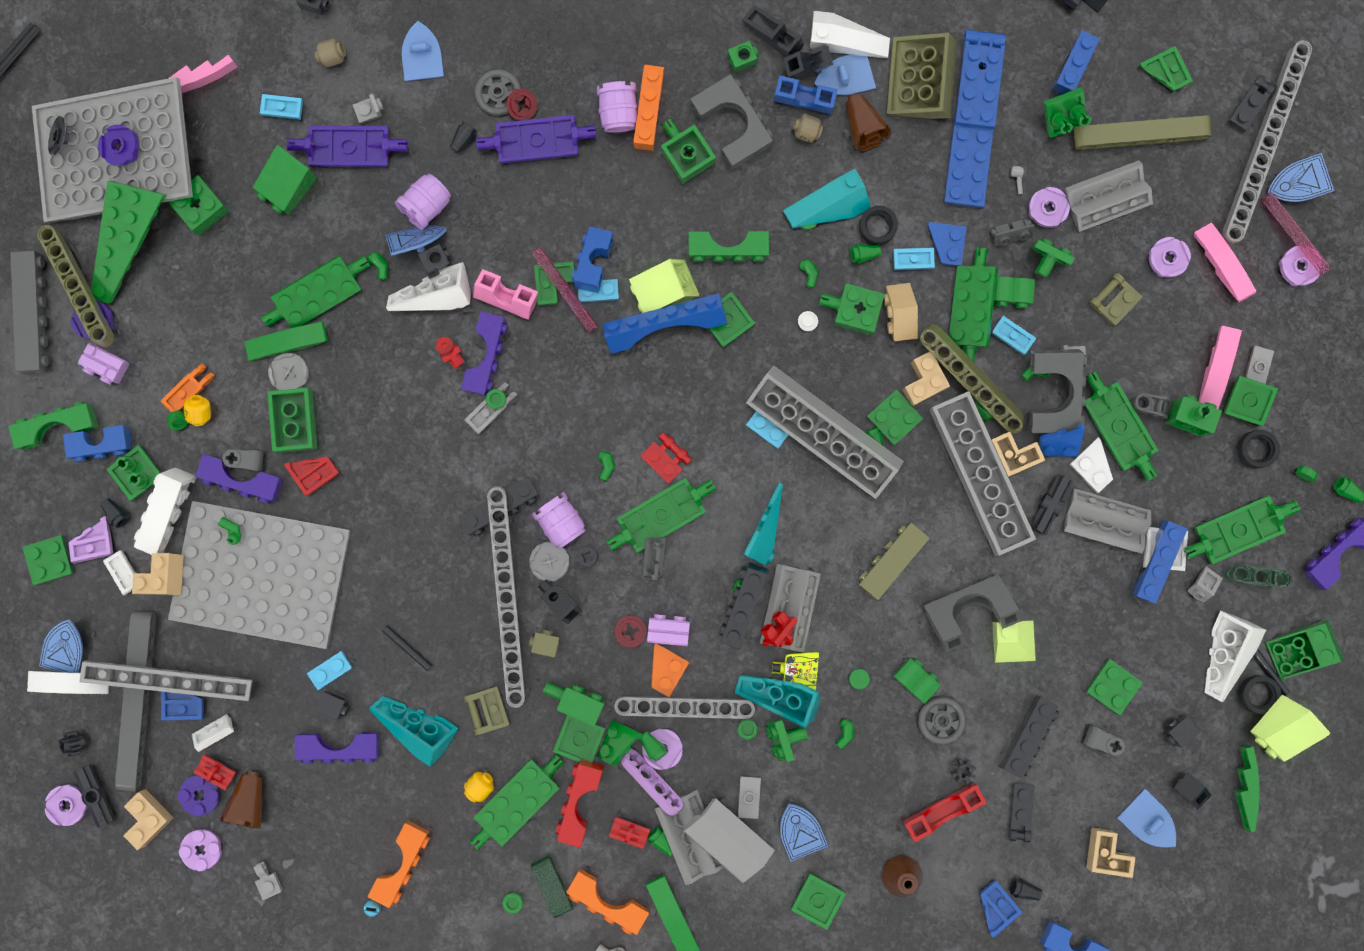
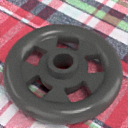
[475,69,521,116]
[918,696,967,745]

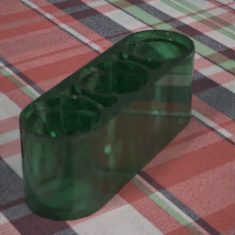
[1227,565,1292,588]
[531,855,574,918]

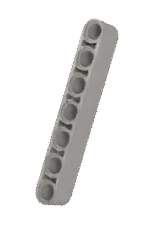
[614,696,755,719]

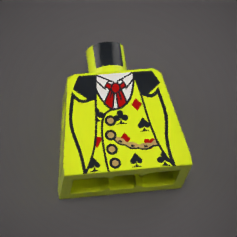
[772,652,819,690]

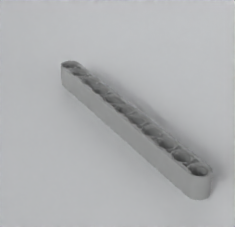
[1221,40,1312,246]
[487,486,525,708]

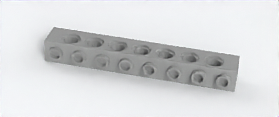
[79,660,253,701]

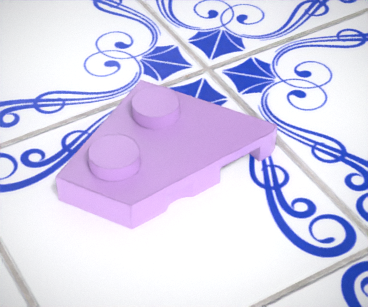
[69,516,113,563]

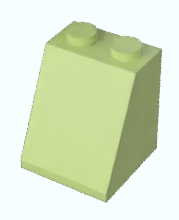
[629,259,700,313]
[1250,695,1330,762]

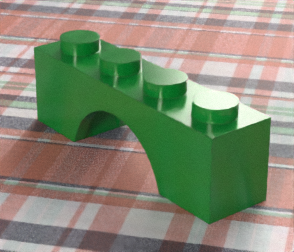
[689,231,769,262]
[8,401,99,451]

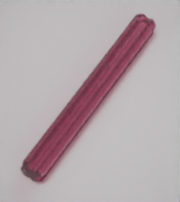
[1262,192,1331,275]
[532,247,598,332]

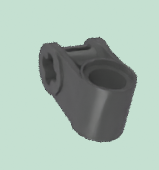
[1130,393,1172,419]
[222,449,264,472]
[1083,725,1125,756]

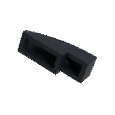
[742,5,804,57]

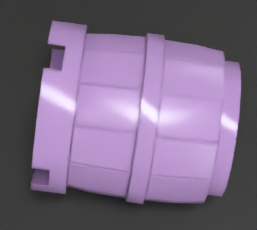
[596,81,638,133]
[394,174,451,230]
[531,492,586,549]

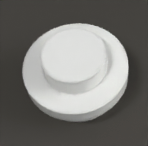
[798,311,818,331]

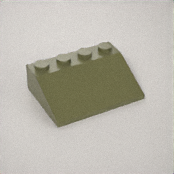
[887,33,957,119]

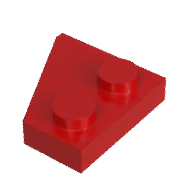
[284,457,340,496]

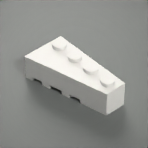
[134,467,197,555]

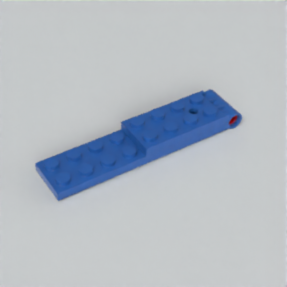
[944,29,1006,208]

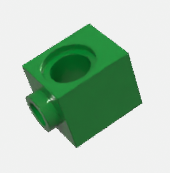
[727,41,759,73]

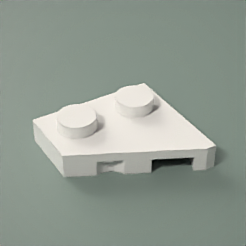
[1069,438,1113,493]

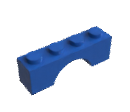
[1132,519,1188,604]

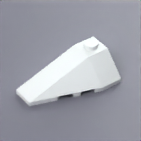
[809,11,890,59]
[386,262,471,311]
[1205,611,1266,702]

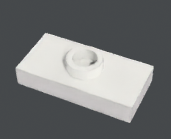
[103,550,136,595]
[192,714,234,752]

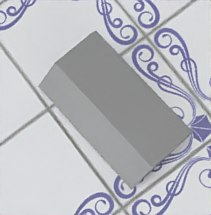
[1065,160,1153,232]
[1064,488,1151,554]
[760,564,821,653]
[655,790,724,885]
[683,798,775,883]

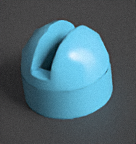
[364,899,381,917]

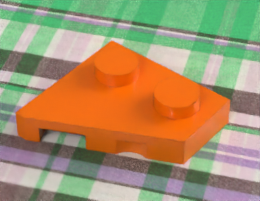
[652,643,689,697]

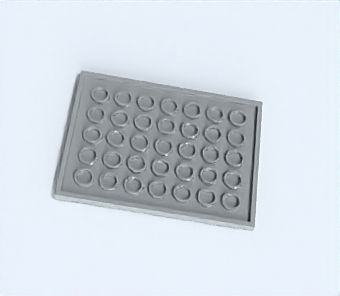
[32,77,193,224]
[168,501,351,649]

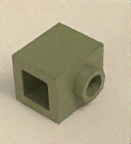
[529,629,561,658]

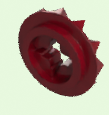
[505,88,537,120]
[614,615,647,648]

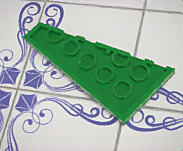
[91,181,167,303]

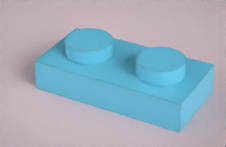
[260,94,303,120]
[893,248,935,270]
[578,279,619,303]
[991,316,1036,355]
[746,411,788,449]
[307,651,353,690]

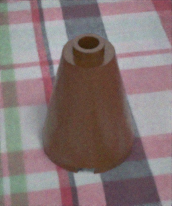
[846,93,892,151]
[219,771,262,829]
[882,855,923,897]

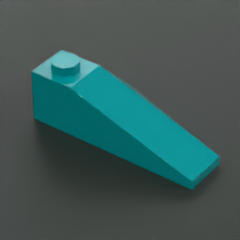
[783,169,871,228]
[743,483,783,566]
[734,675,820,728]
[369,696,458,767]

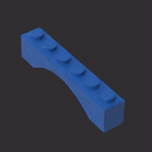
[603,293,727,354]

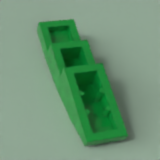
[244,322,328,361]
[1234,745,1260,833]
[646,875,700,951]

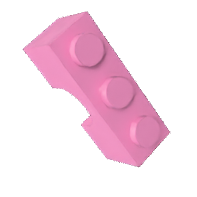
[473,269,538,320]

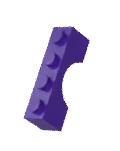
[461,311,508,397]
[195,454,284,504]
[1303,517,1364,590]
[295,732,380,763]

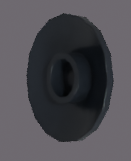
[48,116,69,156]

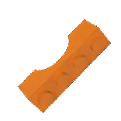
[634,65,664,151]
[368,820,430,908]
[566,869,650,935]

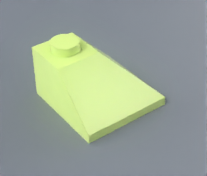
[992,620,1036,663]

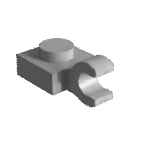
[254,861,283,900]

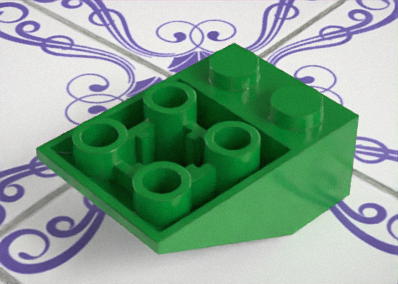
[1266,619,1343,680]

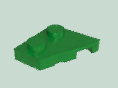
[1139,46,1193,92]
[597,720,644,766]

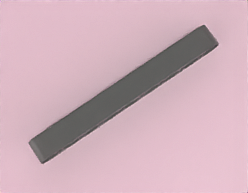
[115,611,156,793]

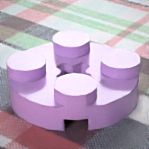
[1028,187,1070,228]
[1149,237,1191,278]
[1279,245,1322,286]
[642,728,682,770]
[45,784,88,826]
[179,829,222,871]

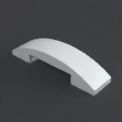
[27,671,109,694]

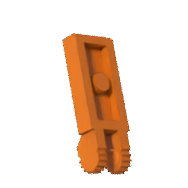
[160,364,215,412]

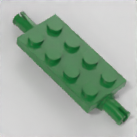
[949,248,998,367]
[261,255,370,328]
[1084,371,1159,481]
[606,478,717,553]
[1183,495,1300,564]
[470,754,565,850]

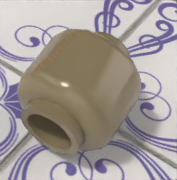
[315,38,346,67]
[792,114,823,143]

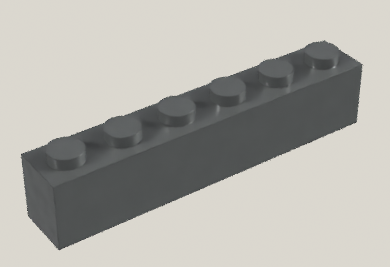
[10,251,49,374]

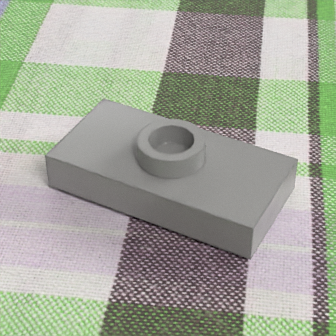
[1245,346,1274,384]
[738,776,761,819]

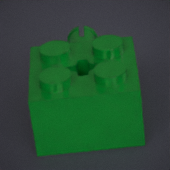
[661,118,716,184]
[168,176,229,236]
[819,283,885,336]
[1165,395,1222,437]
[543,682,606,727]

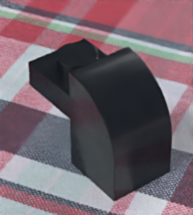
[783,45,833,79]

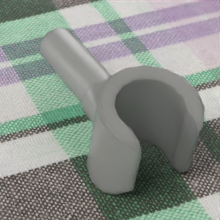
[1011,166,1024,194]

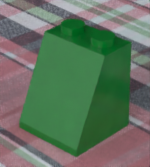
[253,145,318,215]

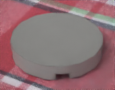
[268,353,309,390]
[529,542,570,581]

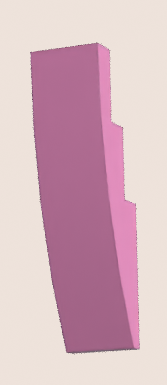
[169,55,238,93]
[1194,223,1256,302]
[1198,326,1242,409]

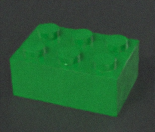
[267,387,318,453]

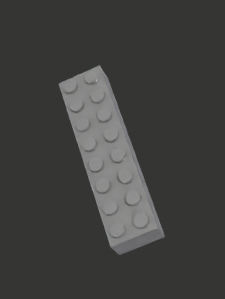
[746,366,904,499]
[929,391,1036,556]

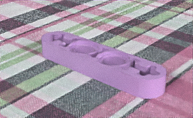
[621,749,683,816]

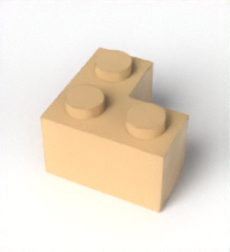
[883,283,918,341]
[902,352,950,407]
[992,432,1045,477]
[132,553,184,595]
[124,789,174,850]
[1086,827,1135,878]

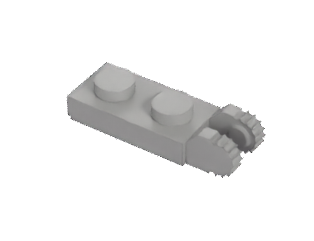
[465,383,517,434]

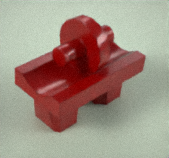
[436,337,464,368]
[761,611,798,647]
[193,754,236,790]
[609,817,650,849]

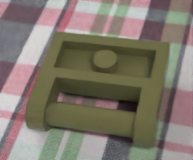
[1089,273,1143,326]
[463,686,510,736]

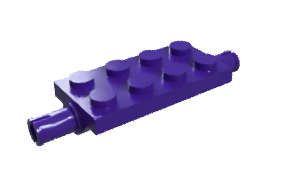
[476,115,596,164]
[286,126,408,167]

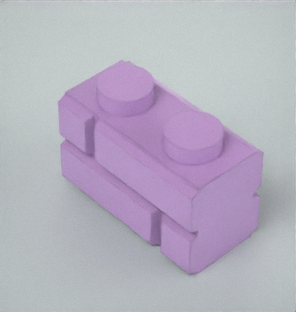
[78,343,130,385]
[647,614,690,646]

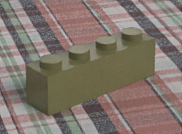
[858,523,930,600]

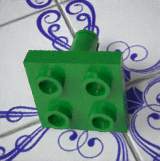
[1044,87,1091,138]
[1030,238,1075,278]
[106,445,161,501]
[765,719,808,762]

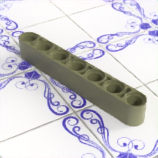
[1073,116,1212,150]
[37,225,114,347]
[920,324,1025,434]

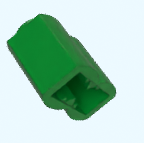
[994,277,1035,309]
[892,658,940,704]

